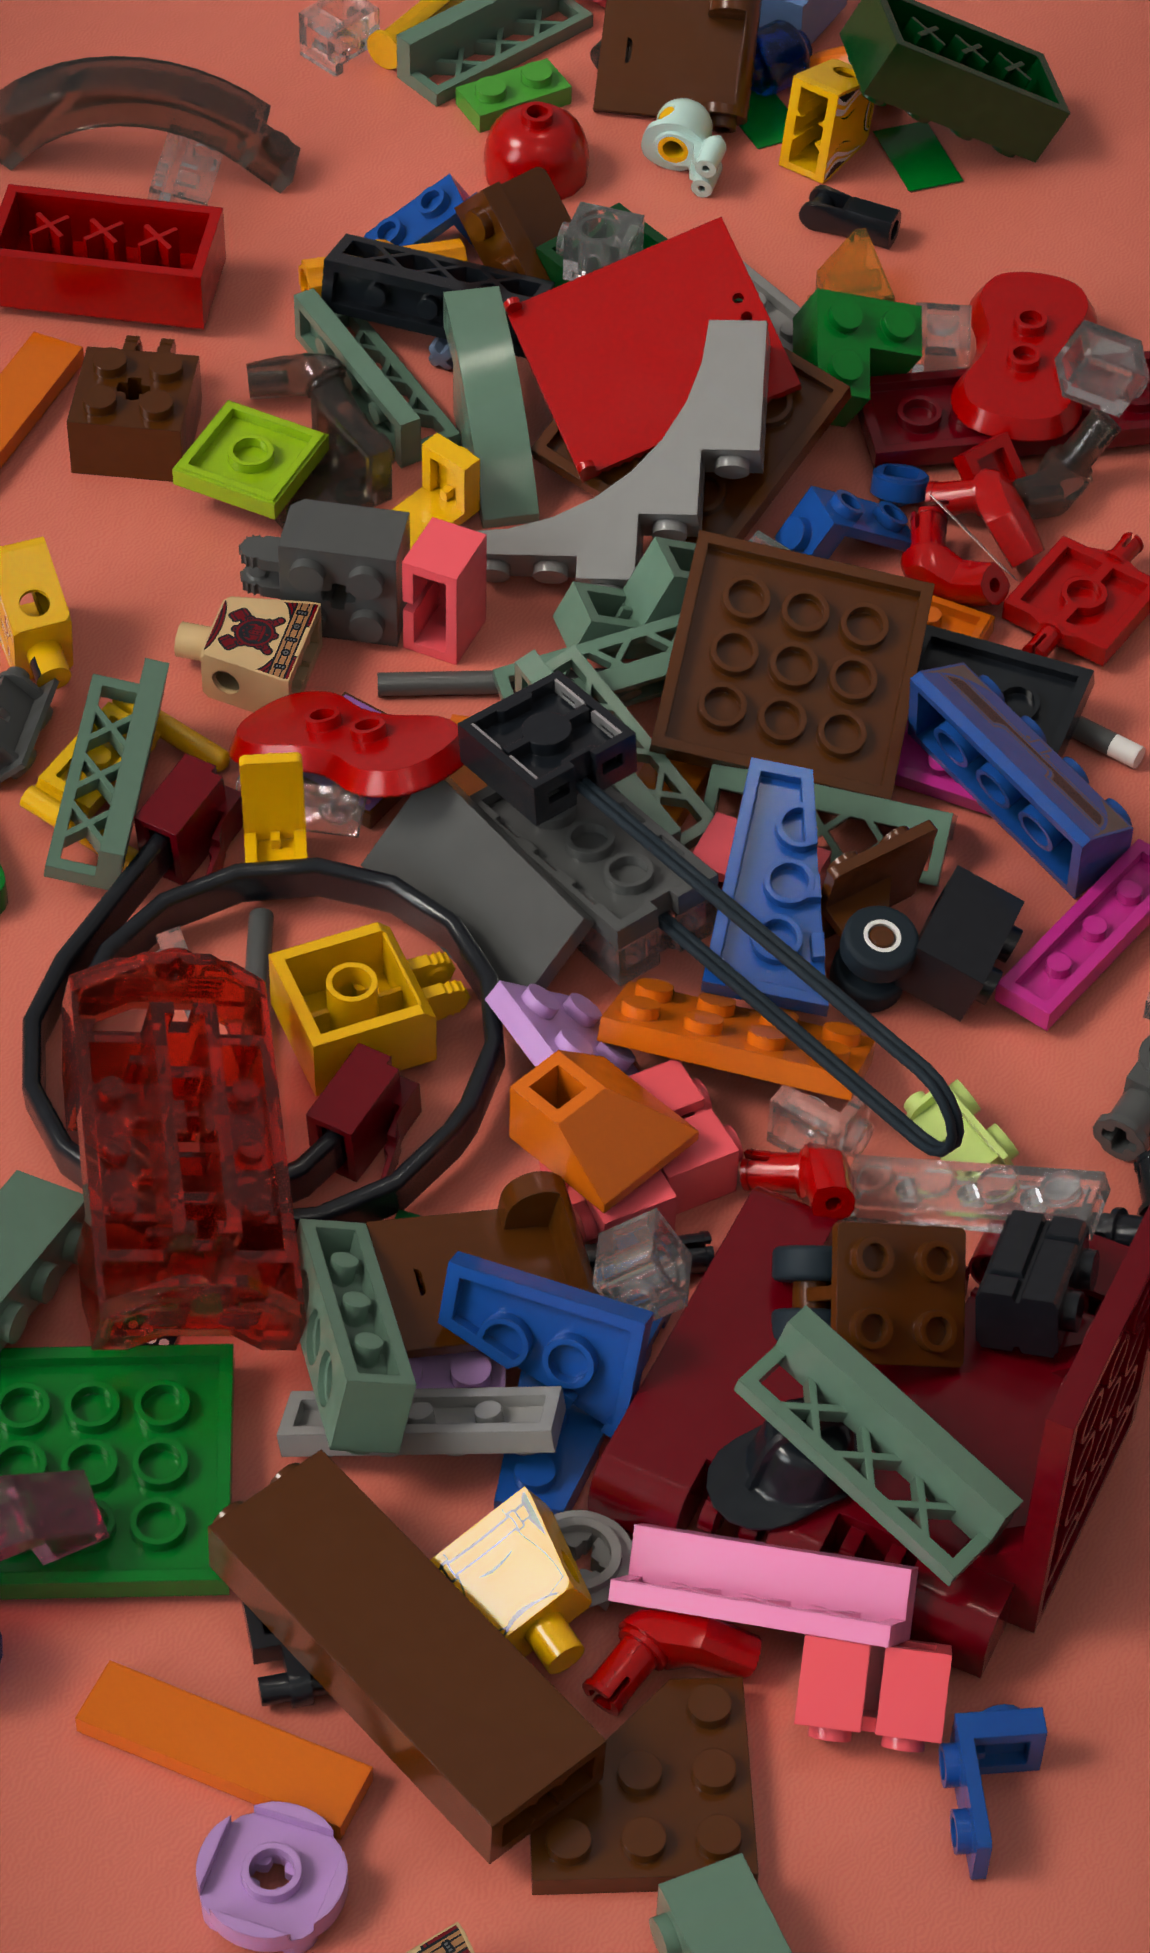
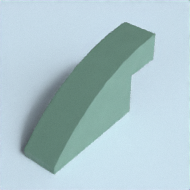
[443,286,539,529]
[553,536,696,659]

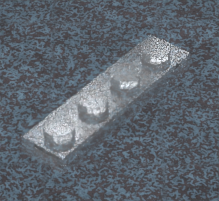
[843,1154,1111,1240]

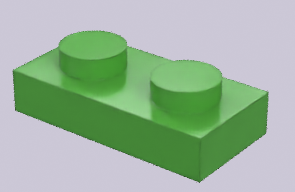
[456,58,572,133]

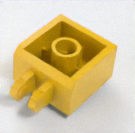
[268,922,471,1097]

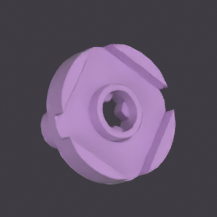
[196,1801,348,1953]

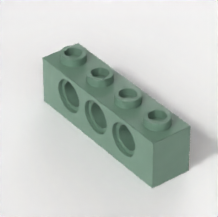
[284,1218,417,1455]

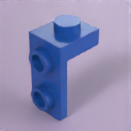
[364,173,478,247]
[774,486,911,559]
[939,1704,1048,1880]

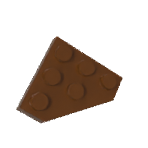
[530,1677,759,1895]

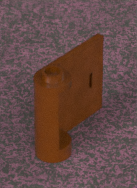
[593,0,762,133]
[366,1171,600,1359]

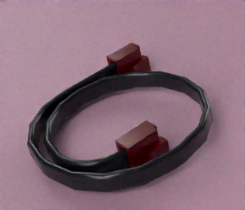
[22,753,506,1253]

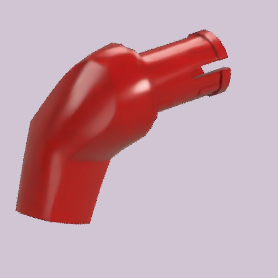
[925,468,1045,569]
[900,505,1010,608]
[740,1142,856,1220]
[582,1609,762,1716]

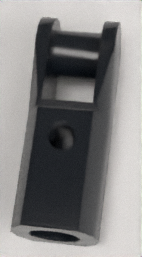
[799,185,901,249]

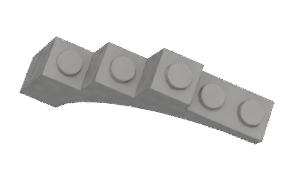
[478,320,770,589]

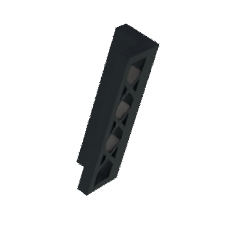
[321,233,556,358]

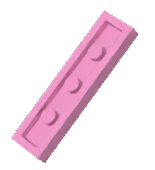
[608,1523,919,1648]

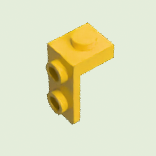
[392,433,480,549]
[239,752,308,863]

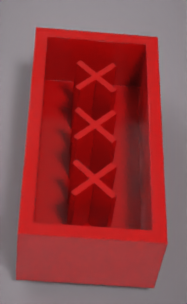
[0,184,226,329]

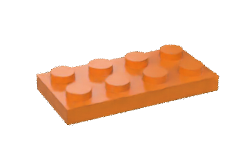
[597,978,876,1101]

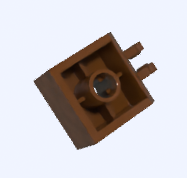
[67,335,202,482]

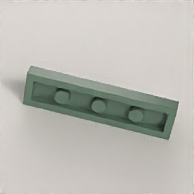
[396,0,593,107]
[294,288,461,468]
[492,614,680,707]
[514,644,714,850]
[44,658,169,890]
[704,764,958,887]
[733,1305,1023,1586]

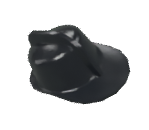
[706,1397,860,1531]

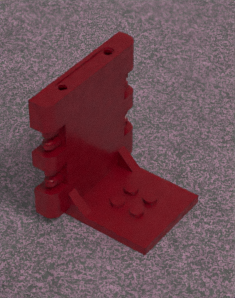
[588,1186,1150,1678]

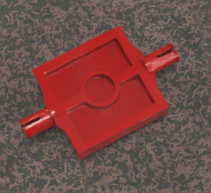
[1002,532,1150,666]

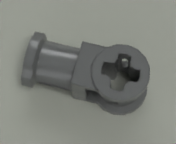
[1093,1035,1150,1162]

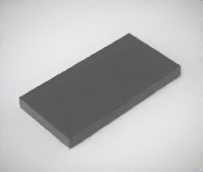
[361,777,596,989]

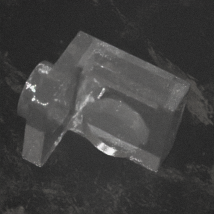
[766,1085,874,1160]

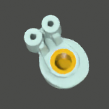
[641,98,727,198]

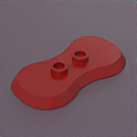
[951,272,1097,442]
[229,691,464,798]

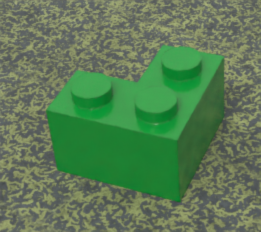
[793,288,922,427]

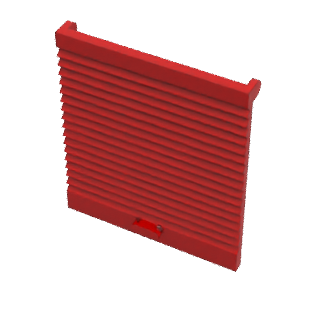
[503,217,802,483]

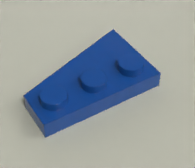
[438,1251,654,1438]

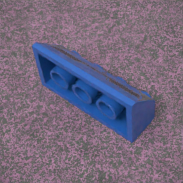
[908,662,1134,899]

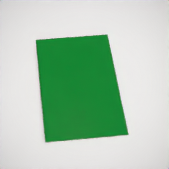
[739,79,788,149]
[873,122,963,192]

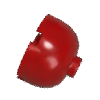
[484,101,589,200]

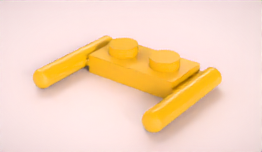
[19,699,230,871]

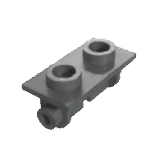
[0,666,59,783]

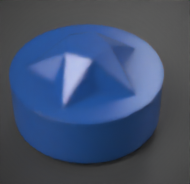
[870,463,929,507]

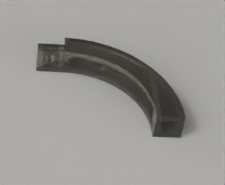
[0,56,301,193]

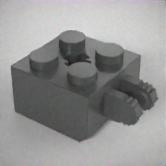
[239,499,410,647]

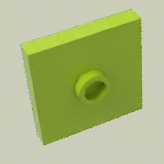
[172,400,329,520]

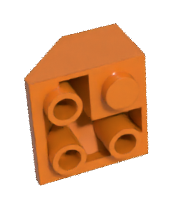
[509,1050,699,1213]

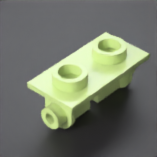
[904,1079,1023,1199]

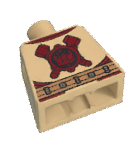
[174,596,322,712]

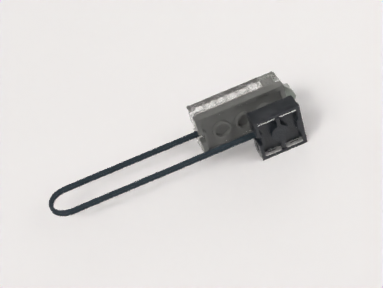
[458,670,964,1157]

